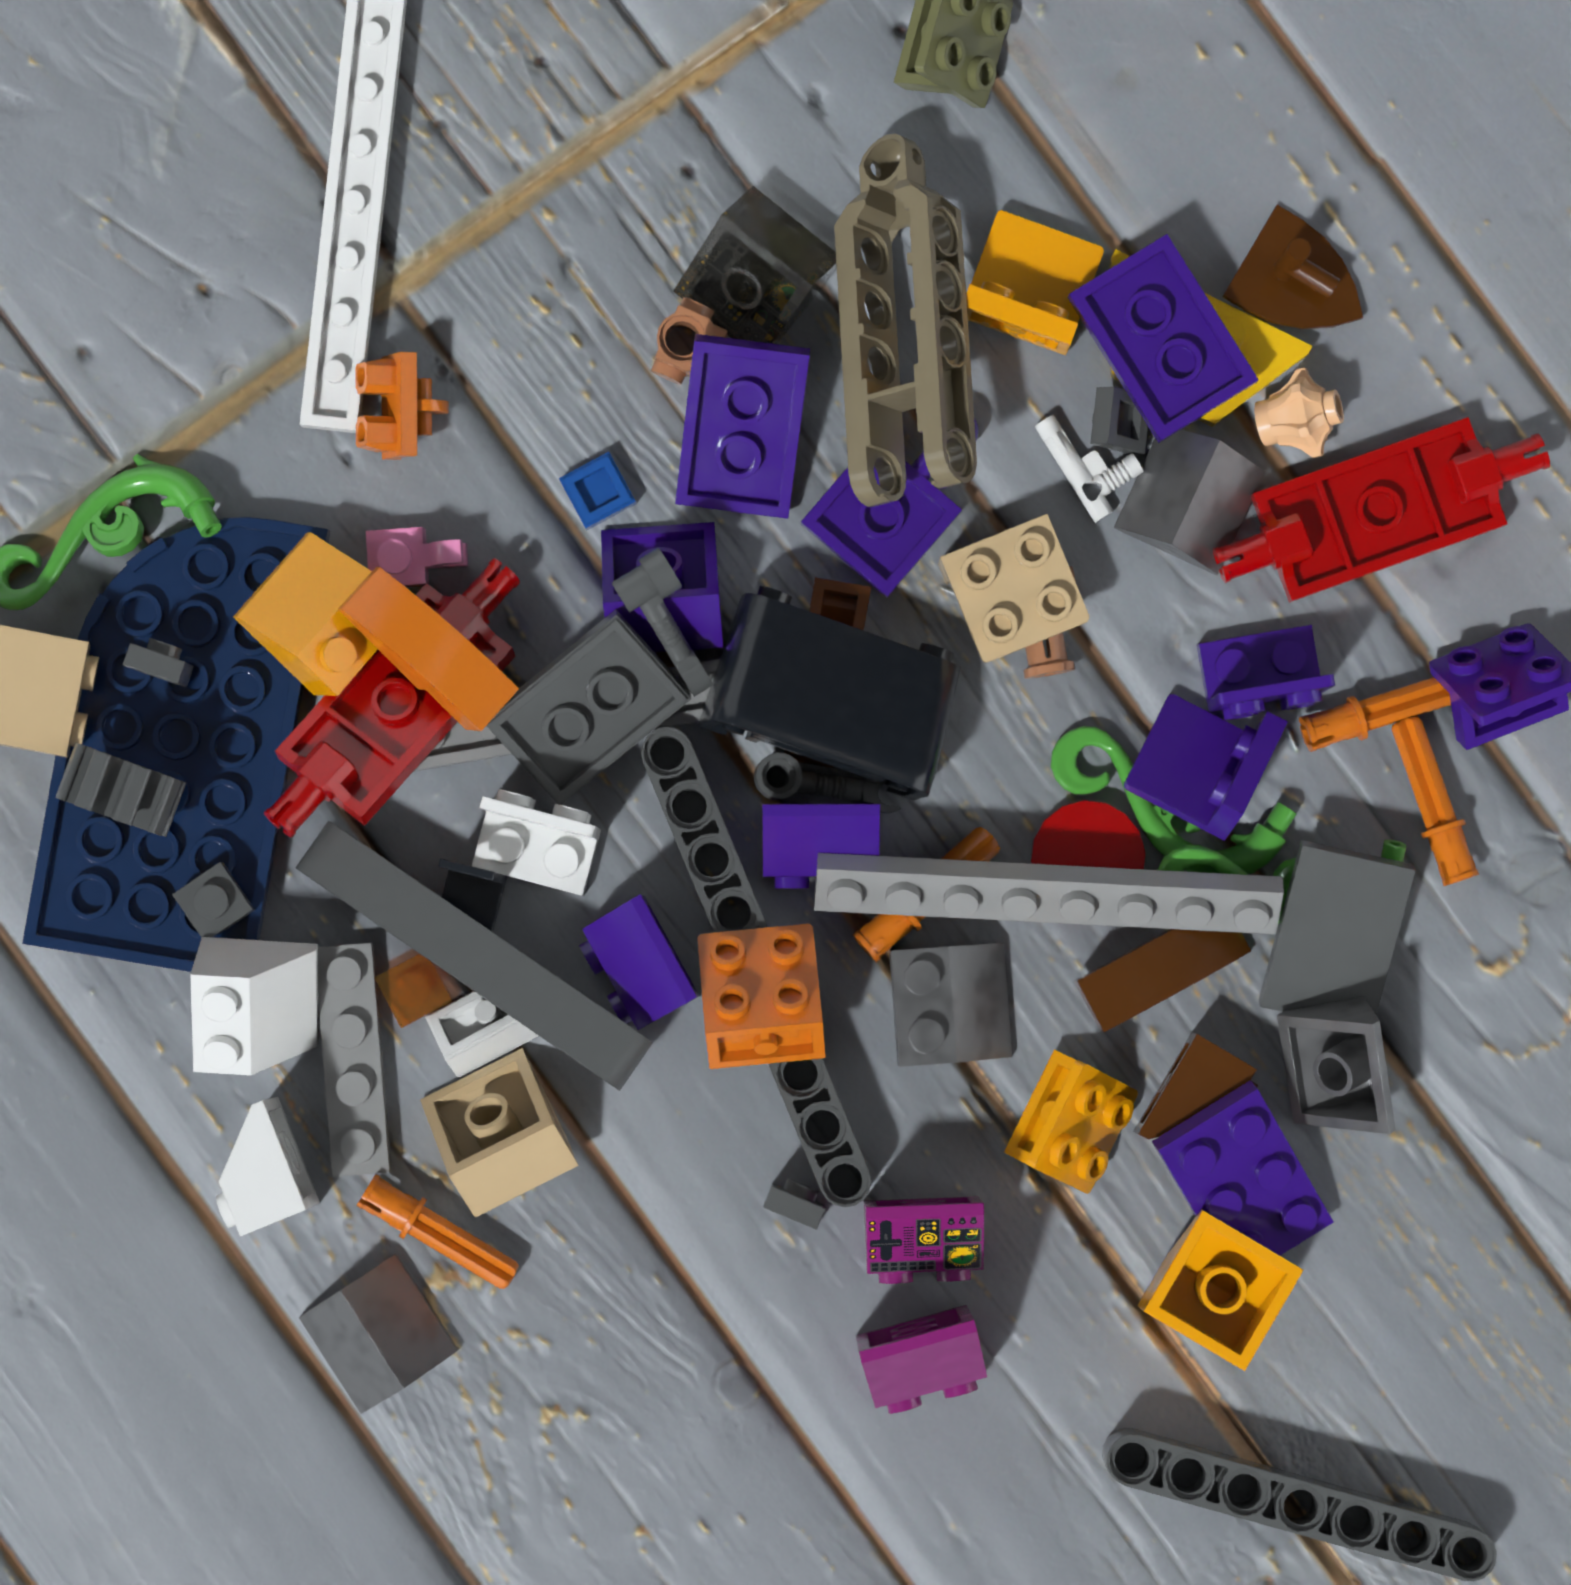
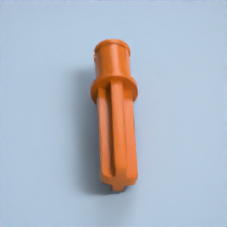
[1299,677,1451,752]
[1392,716,1479,886]
[852,827,1001,962]
[356,1174,519,1289]

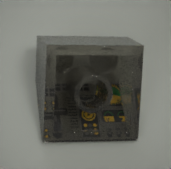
[673,186,836,344]

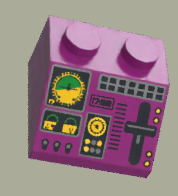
[864,1196,984,1284]

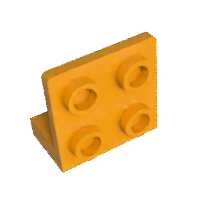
[966,210,1104,356]

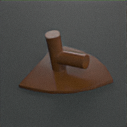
[1222,204,1363,329]

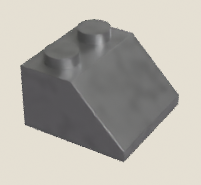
[889,943,1012,1067]

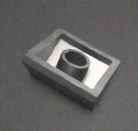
[1114,429,1265,576]
[1277,997,1396,1134]
[299,1254,458,1414]

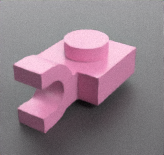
[366,527,468,587]

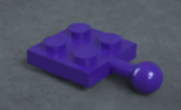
[801,417,979,598]

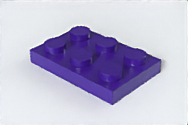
[1068,234,1259,443]
[675,334,810,519]
[1152,1081,1334,1256]

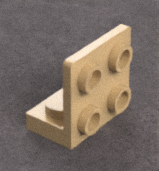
[938,514,1089,663]

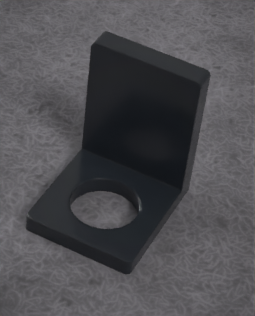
[438,858,508,932]

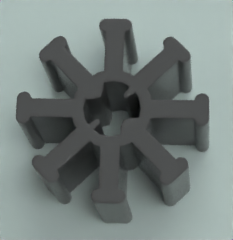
[55,743,186,837]

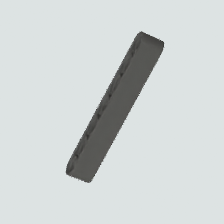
[295,821,653,1091]
[1102,1428,1497,1582]

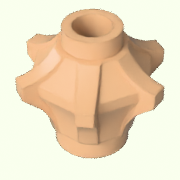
[1254,368,1344,458]

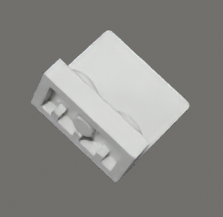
[472,789,601,896]

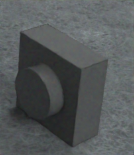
[1090,386,1148,454]
[123,638,194,688]
[172,862,255,938]
[763,1178,826,1230]

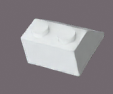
[190,937,319,1076]
[216,1097,320,1236]

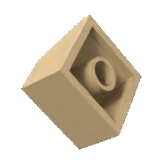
[420,1048,579,1218]

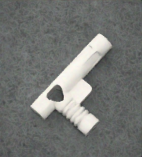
[1034,415,1144,523]

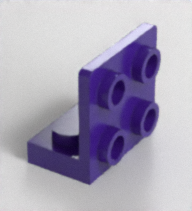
[1196,625,1335,720]
[1124,694,1288,841]

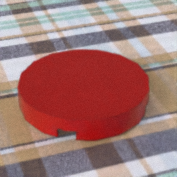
[1031,800,1146,870]

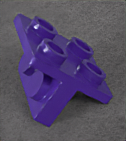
[1429,623,1571,751]

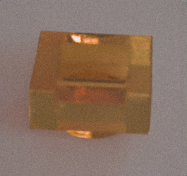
[374,954,453,1028]

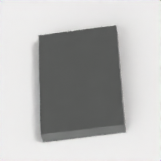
[487,609,692,805]
[1258,840,1416,1014]

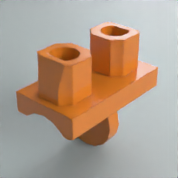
[355,352,449,460]

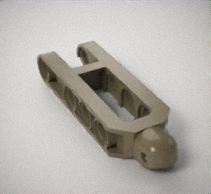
[834,133,977,507]

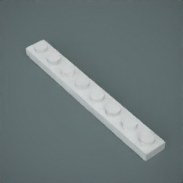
[300,0,407,433]

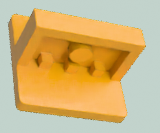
[1004,1049,1138,1194]

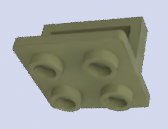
[894,0,1013,108]

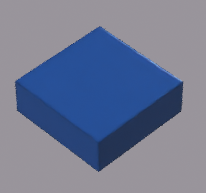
[559,452,637,531]

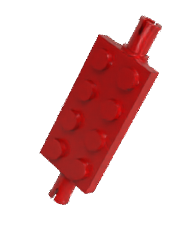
[1213,417,1550,603]
[264,558,520,838]

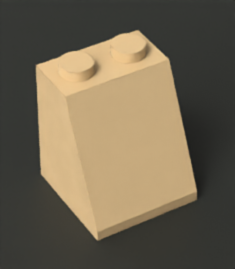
[0,625,99,758]

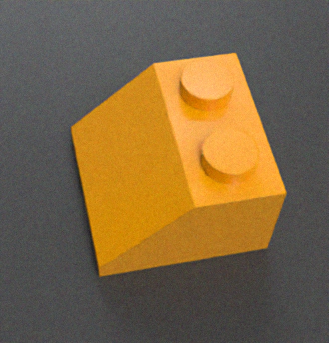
[233,532,378,696]
[1137,1210,1304,1371]

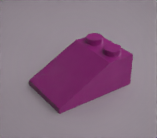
[856,1305,987,1414]

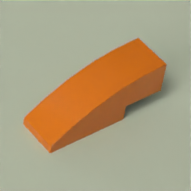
[338,567,519,731]

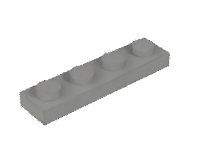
[318,943,392,1177]

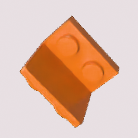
[697,923,826,1069]

